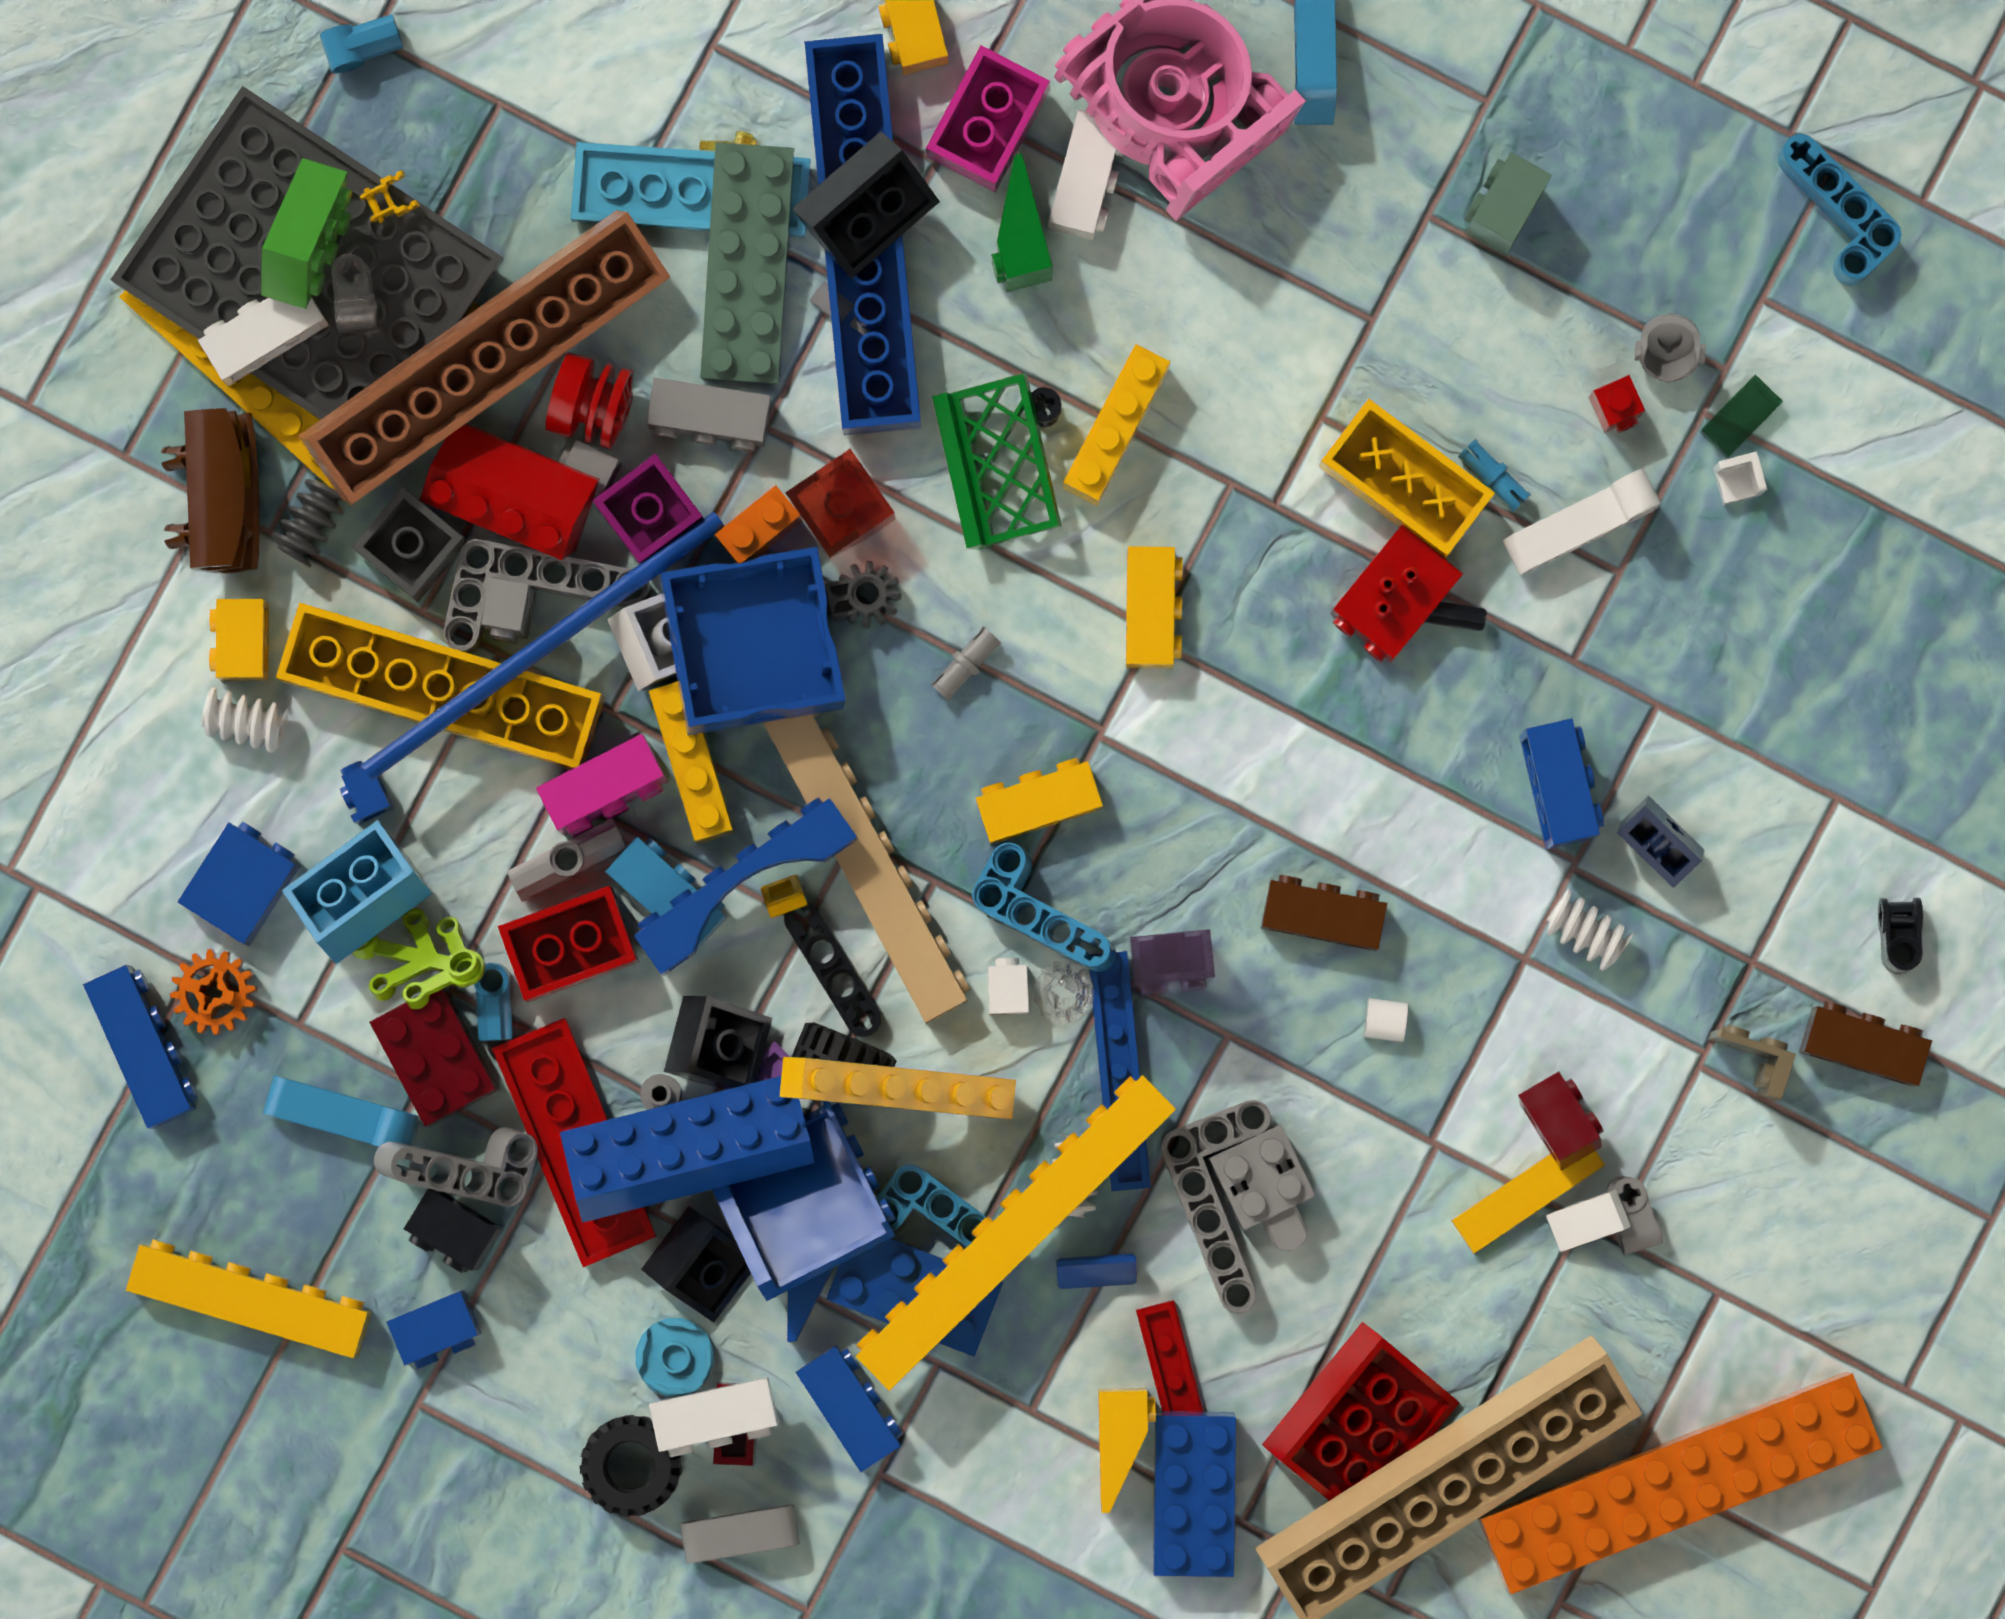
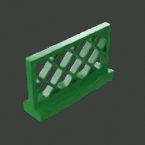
[932,373,1062,550]

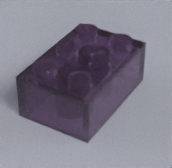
[1128,929,1215,996]

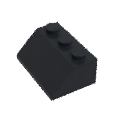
[792,132,940,279]

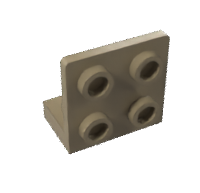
[1708,1025,1796,1101]

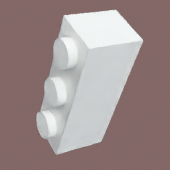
[1048,109,1124,240]
[198,298,329,386]
[649,1377,779,1457]

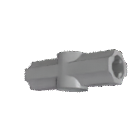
[507,818,627,902]

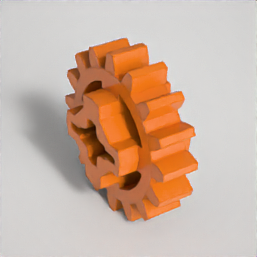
[170,949,258,1035]

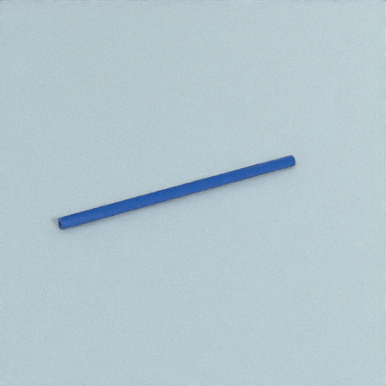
[360,511,724,781]

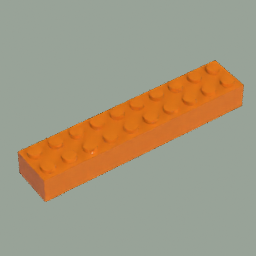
[1478,1372,1882,1594]

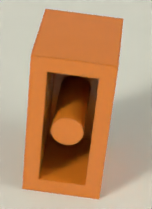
[715,485,803,564]

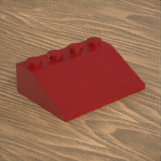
[1262,1322,1460,1501]

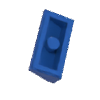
[1056,1254,1137,1289]

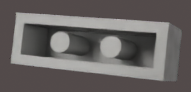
[646,378,772,452]

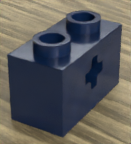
[1617,795,1705,888]

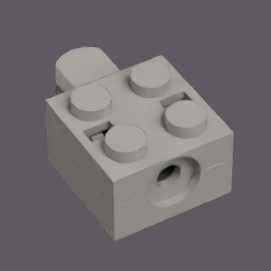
[1208,1124,1315,1251]

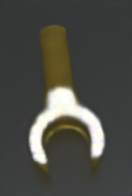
[699,131,757,151]

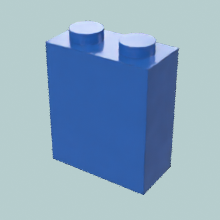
[177,821,300,946]

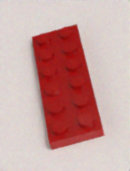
[492,1018,657,1268]

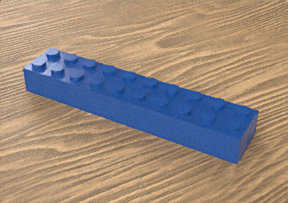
[804,34,922,436]

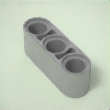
[680,1504,800,1563]

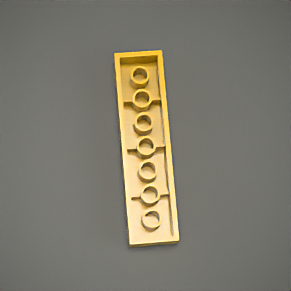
[276,602,605,769]

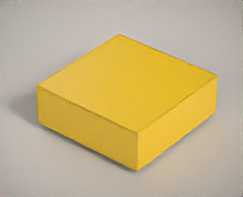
[760,874,808,918]

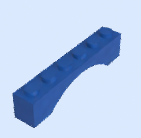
[634,797,858,976]

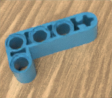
[1294,0,1337,125]
[1778,134,1902,286]
[972,842,1116,972]
[263,1075,421,1147]
[877,1165,1021,1270]

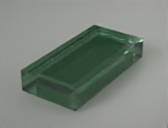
[1699,374,1783,459]

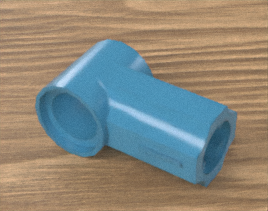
[320,14,404,74]
[474,963,513,1041]

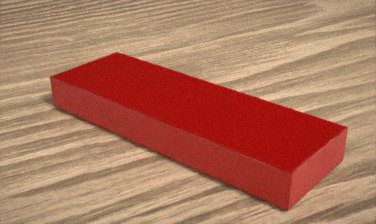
[1136,1300,1203,1412]

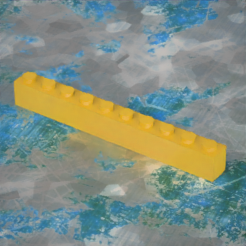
[855,1075,1176,1391]

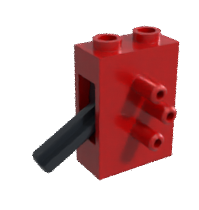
[1330,525,1487,663]

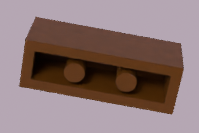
[1260,875,1388,951]
[1799,1001,1932,1087]

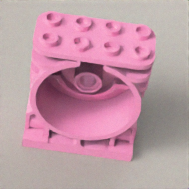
[1054,0,1306,221]

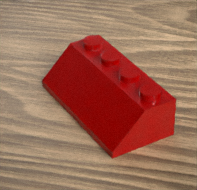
[419,424,600,560]

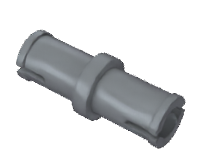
[931,626,1001,701]

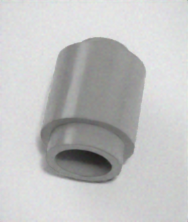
[640,1074,682,1110]

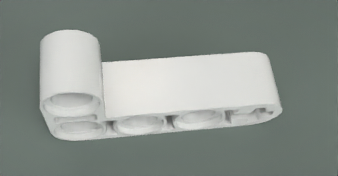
[1502,468,1661,576]

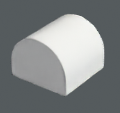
[1363,998,1408,1042]

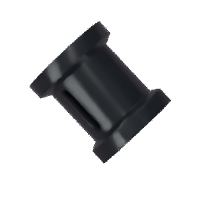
[1031,387,1062,428]

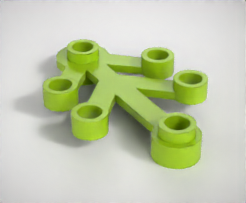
[352,908,485,1009]

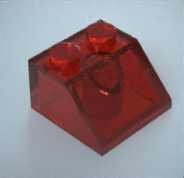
[785,448,896,558]

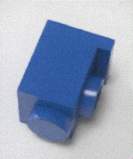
[340,761,394,825]

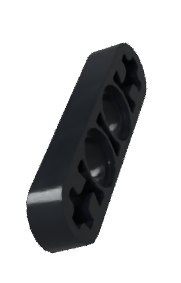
[784,902,881,1037]

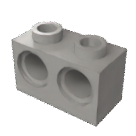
[481,578,536,644]

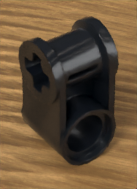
[1878,897,1923,974]

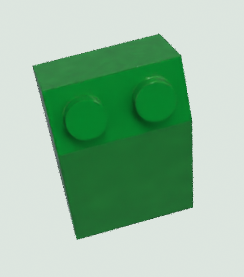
[991,154,1053,292]

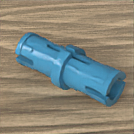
[1458,439,1531,512]

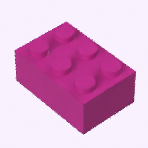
[926,45,1050,193]
[536,734,669,838]

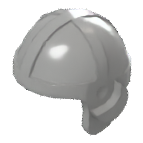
[1634,313,1706,383]

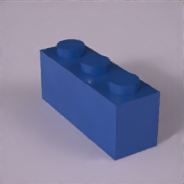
[795,1345,903,1473]

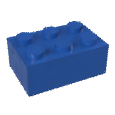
[1519,718,1604,850]

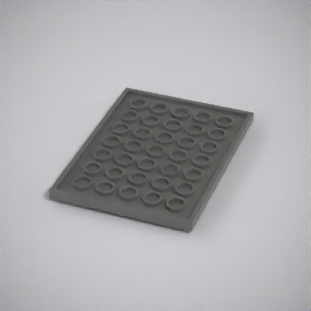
[110,86,504,420]

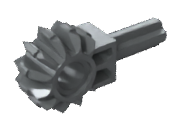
[825,561,902,628]

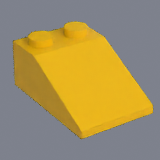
[1098,1388,1156,1513]

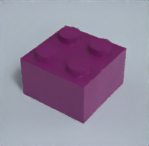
[592,453,703,564]

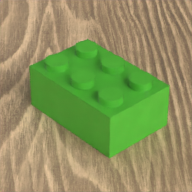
[261,158,352,309]

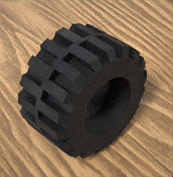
[791,1022,897,1106]
[579,1415,682,1517]

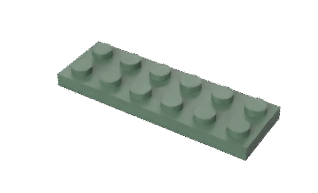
[700,142,795,384]

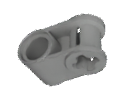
[1606,1176,1663,1255]

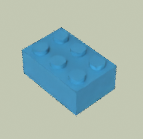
[282,820,432,964]

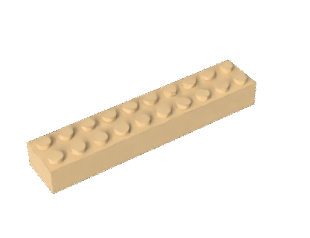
[1255,1335,1642,1619]

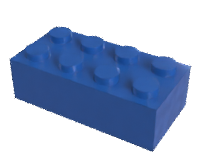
[826,1238,1003,1357]
[1153,1411,1236,1577]

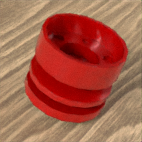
[545,352,634,450]

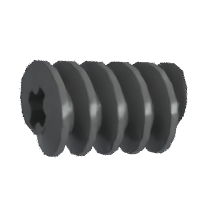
[271,479,345,568]

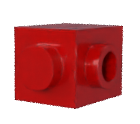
[1589,375,1645,433]

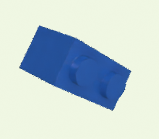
[386,1290,482,1369]

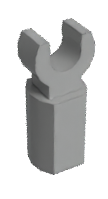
[810,281,870,335]

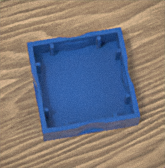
[660,547,846,735]

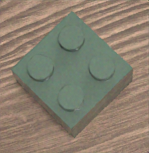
[1464,152,1552,257]

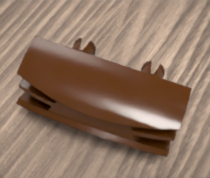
[161,408,259,574]

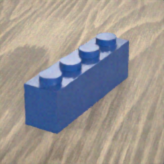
[83,965,198,1129]

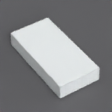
[1546,1190,1631,1252]

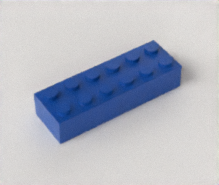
[560,1076,815,1223]

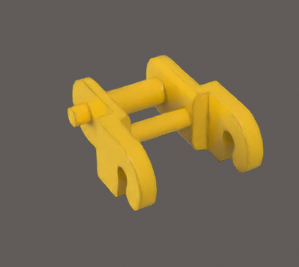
[359,170,420,223]

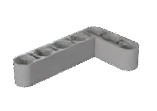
[444,539,651,654]
[1160,1100,1271,1313]

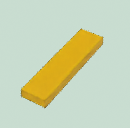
[1451,1151,1605,1254]

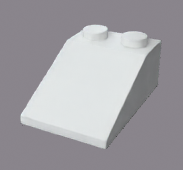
[607,594,677,691]

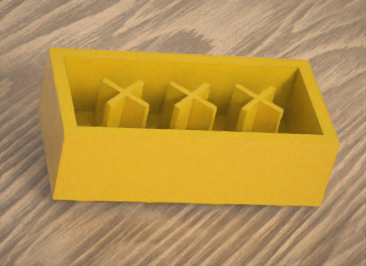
[1319,398,1495,559]

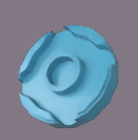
[636,1318,714,1396]

